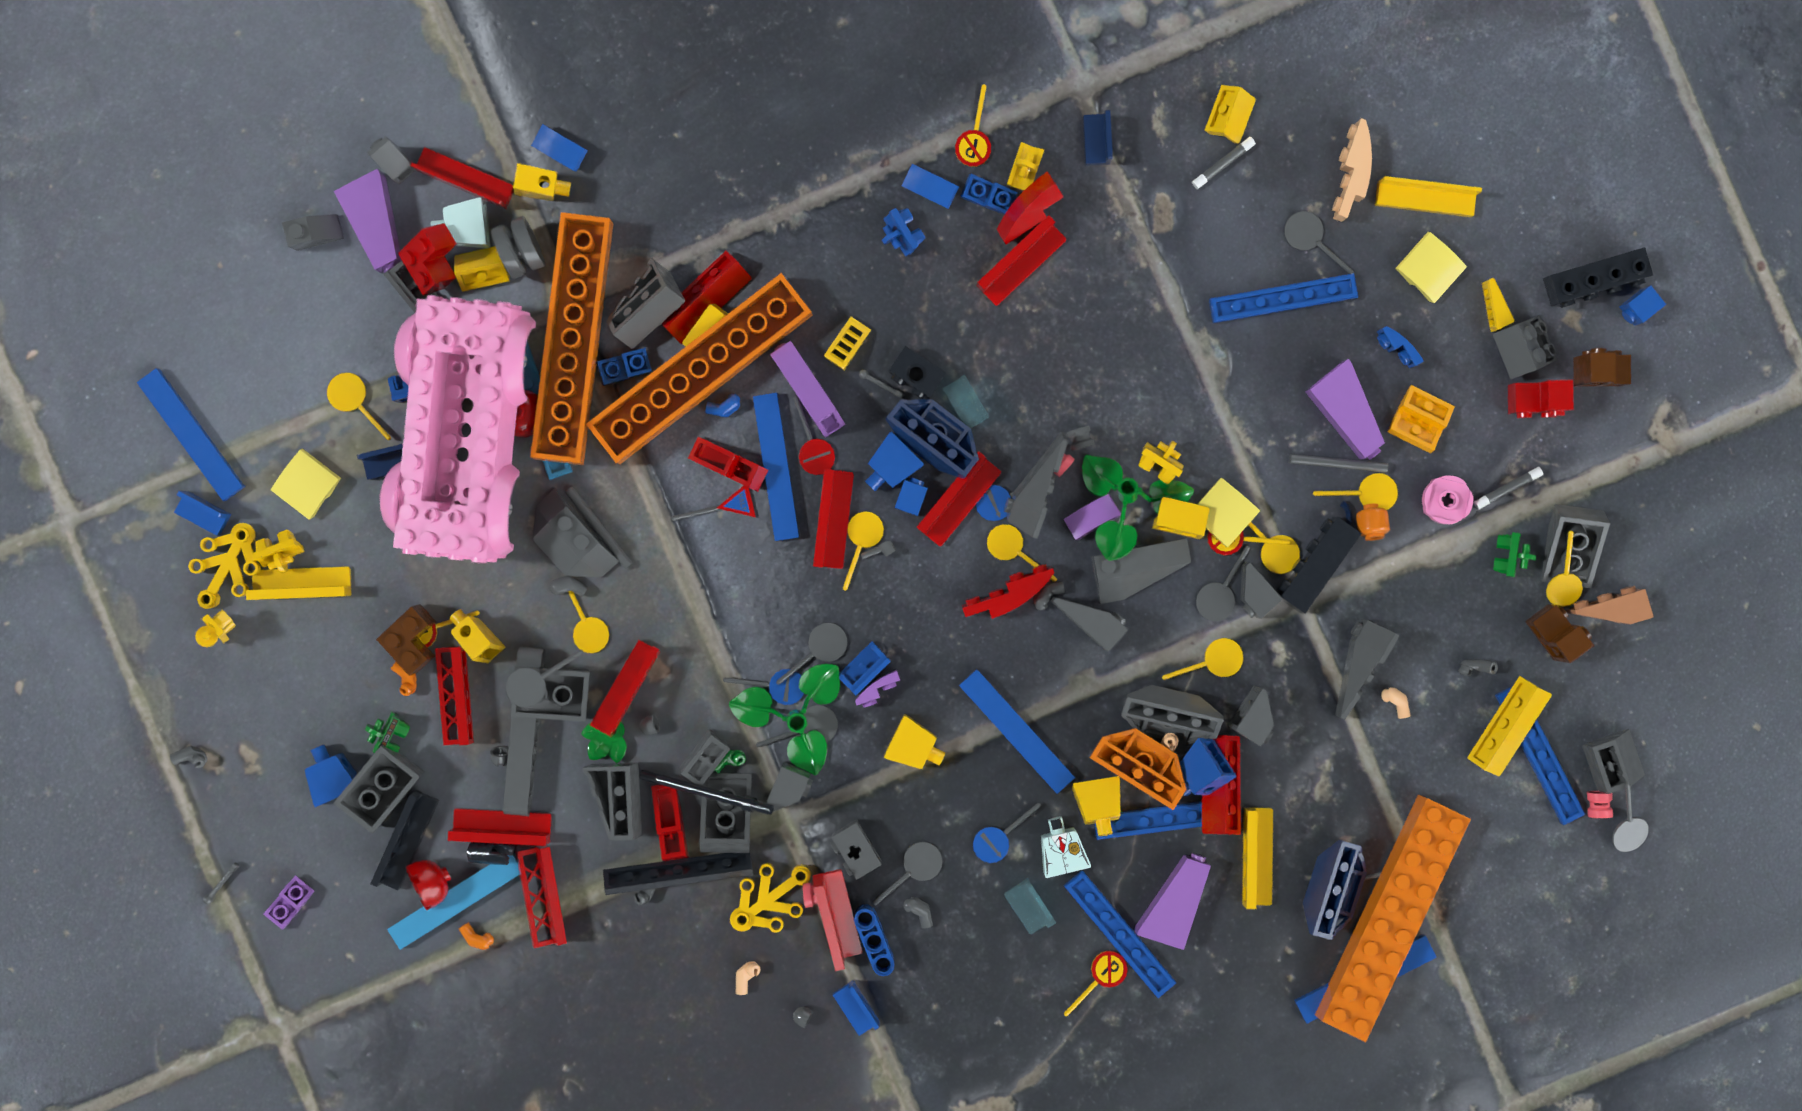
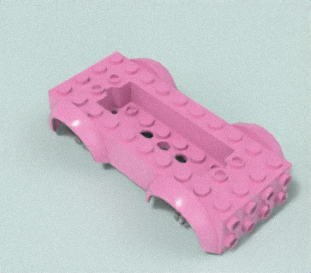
[380,295,536,563]

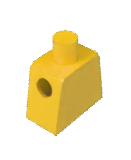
[513,163,571,201]
[450,609,506,664]
[884,714,945,769]
[1072,776,1120,836]

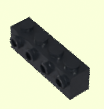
[1543,247,1653,308]

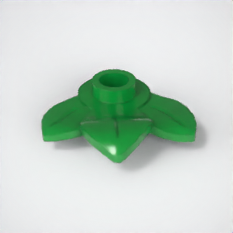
[581,721,627,763]

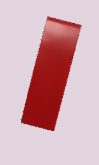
[996,171,1064,245]
[688,437,768,492]
[651,785,689,861]

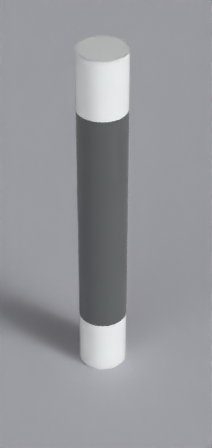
[1192,137,1255,189]
[1474,467,1543,510]

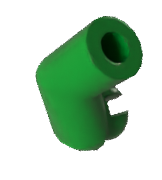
[715,749,746,773]

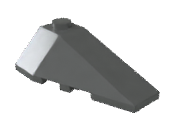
[1004,431,1068,538]
[1091,538,1191,604]

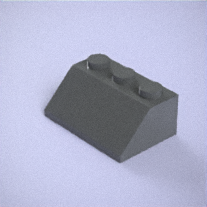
[333,745,424,834]

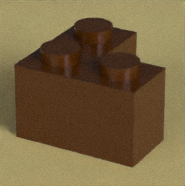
[1573,348,1631,387]
[376,604,436,676]
[1525,604,1595,663]

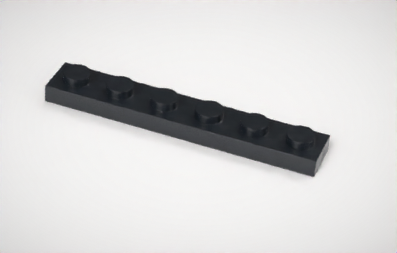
[603,852,753,895]

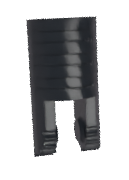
[467,842,516,865]

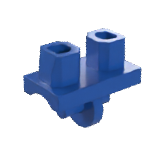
[881,208,925,257]

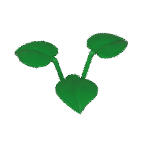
[1082,455,1194,561]
[729,664,840,776]

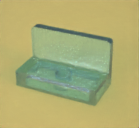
[943,375,989,429]
[1004,878,1056,934]

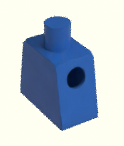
[865,432,924,491]
[1180,738,1237,796]
[305,745,357,807]

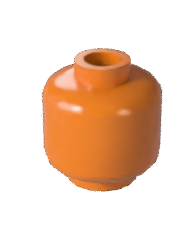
[1356,504,1390,541]

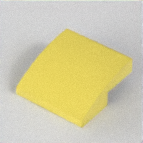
[1396,232,1467,303]
[271,448,341,520]
[1197,478,1260,547]

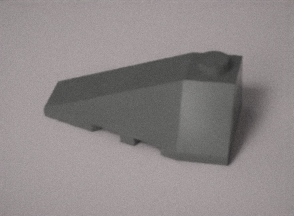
[1335,619,1400,720]

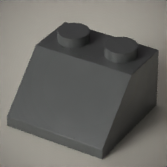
[1228,685,1274,747]
[764,761,813,815]

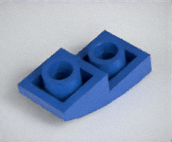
[531,124,588,172]
[902,164,959,209]
[960,174,1018,215]
[1376,326,1424,368]
[596,348,652,386]

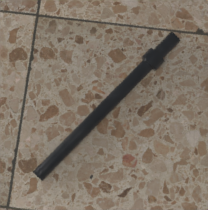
[639,770,774,815]

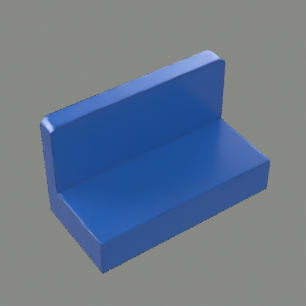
[174,491,232,536]
[833,980,880,1036]

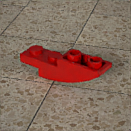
[962,564,1054,619]

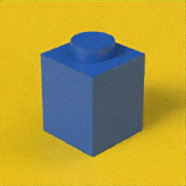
[1619,286,1666,326]
[895,477,928,516]

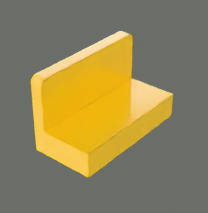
[1204,85,1256,144]
[454,246,510,292]
[1152,497,1210,539]

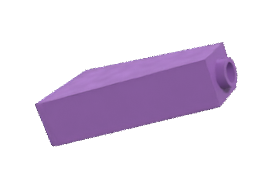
[334,169,402,273]
[770,341,846,438]
[1305,359,1385,460]
[1134,853,1211,950]

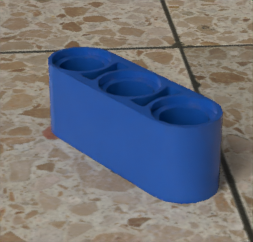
[854,904,894,976]

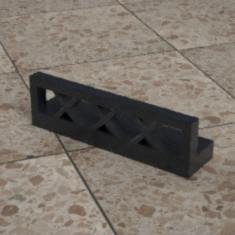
[370,791,439,891]

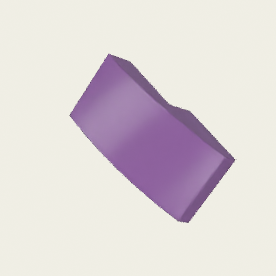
[1064,494,1121,540]
[855,670,900,708]
[263,875,314,930]

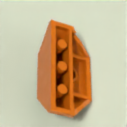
[1089,728,1186,810]

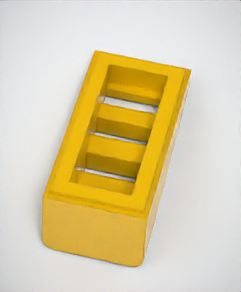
[1482,278,1514,332]
[683,304,728,346]
[824,317,871,371]

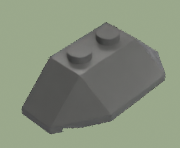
[532,489,619,577]
[1121,685,1224,745]

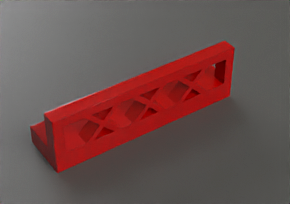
[590,640,660,737]
[435,646,474,746]
[516,846,567,949]

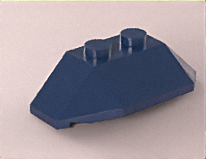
[885,399,979,479]
[1303,840,1367,940]

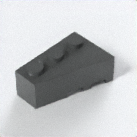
[606,258,685,349]
[582,763,642,841]

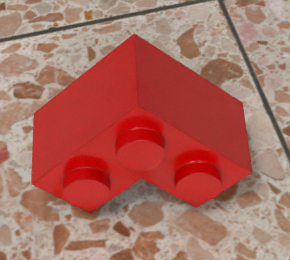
[398,223,457,295]
[1508,380,1574,418]

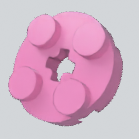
[1422,476,1473,524]

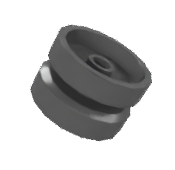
[491,216,546,279]

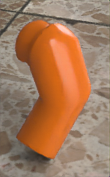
[391,662,417,696]
[458,922,494,950]

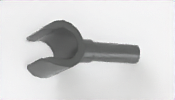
[861,541,896,559]

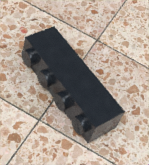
[1277,517,1362,614]

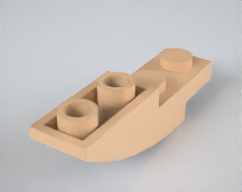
[1332,118,1372,222]

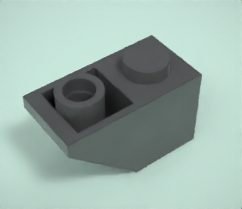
[367,137,416,184]

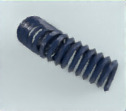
[1340,501,1353,525]

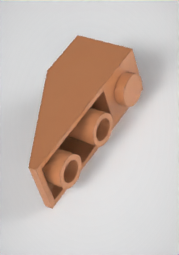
[1567,586,1654,624]

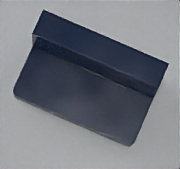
[1083,110,1113,166]
[357,444,403,480]

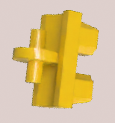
[1007,142,1044,191]
[1139,440,1184,484]
[251,530,304,573]
[195,609,236,648]

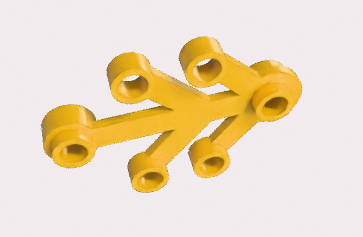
[188,523,261,609]
[730,863,811,933]

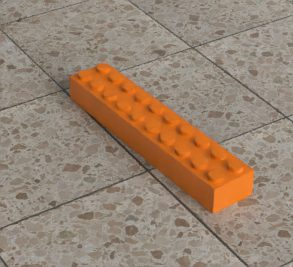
[530,212,614,465]
[586,273,813,464]
[1315,795,1471,1042]

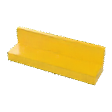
[1375,176,1482,217]
[246,567,351,600]
[1467,676,1552,776]
[1242,808,1273,909]

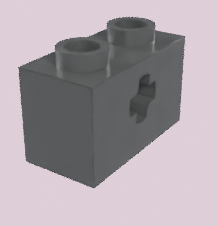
[830,820,882,880]

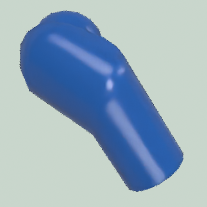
[705,394,740,417]

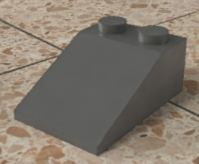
[1541,504,1610,588]
[1050,597,1128,652]
[510,667,590,722]
[700,773,752,853]

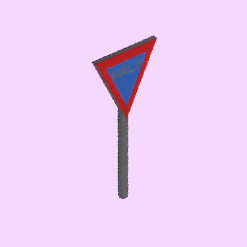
[671,486,756,521]

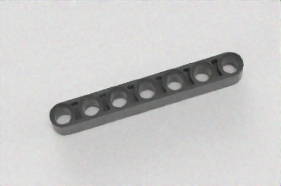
[503,646,546,816]

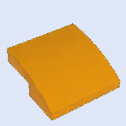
[1387,385,1455,454]

